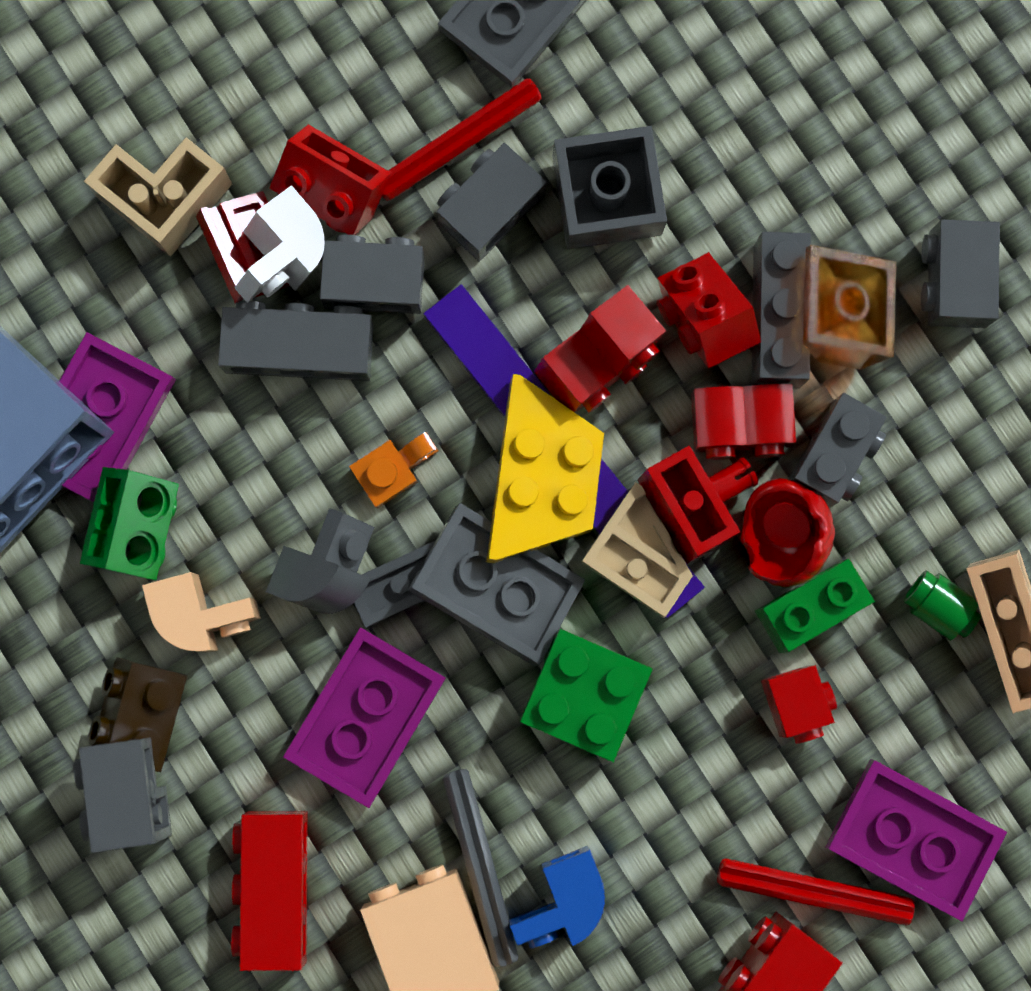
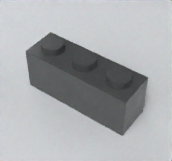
[752,232,811,389]
[218,300,374,381]

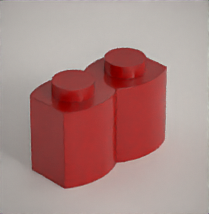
[691,384,796,460]

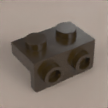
[88,657,187,772]

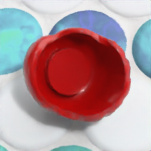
[741,478,835,587]

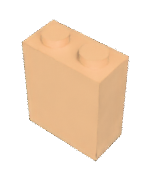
[360,864,499,991]

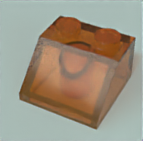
[803,245,896,369]

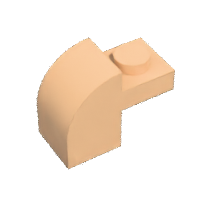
[142,572,261,652]

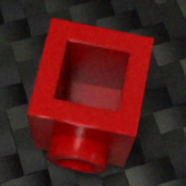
[761,665,837,744]

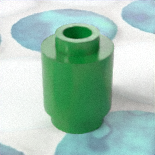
[903,570,981,641]

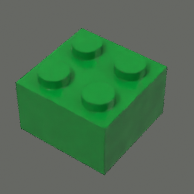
[519,629,653,762]

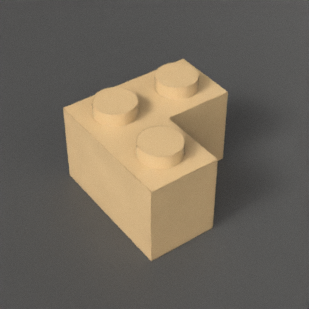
[84,137,232,257]

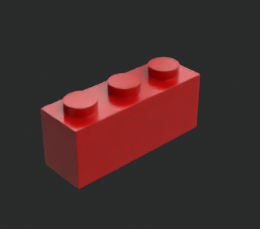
[231,811,308,971]

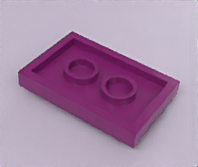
[59,332,176,502]
[283,627,446,808]
[825,759,1007,922]

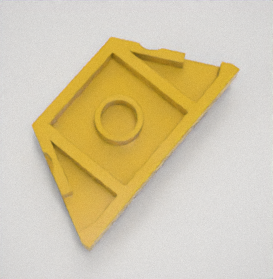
[486,374,604,563]

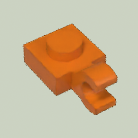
[349,432,439,509]

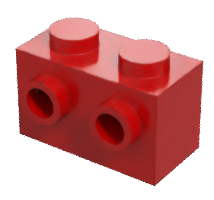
[269,124,392,235]
[657,252,761,368]

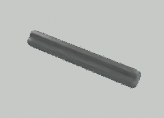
[443,769,518,967]

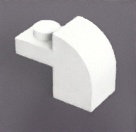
[234,185,324,303]

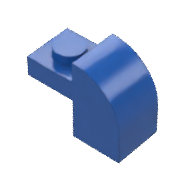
[509,845,605,948]

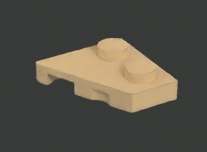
[581,482,693,618]

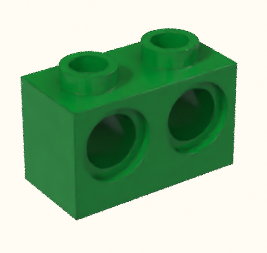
[79,467,179,580]
[755,558,875,653]

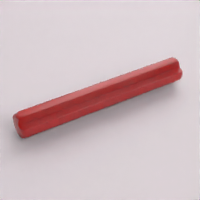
[382,78,542,201]
[717,858,915,926]

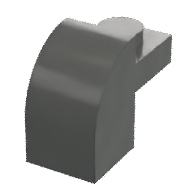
[266,508,375,614]

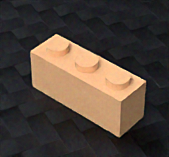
[967,550,1031,713]

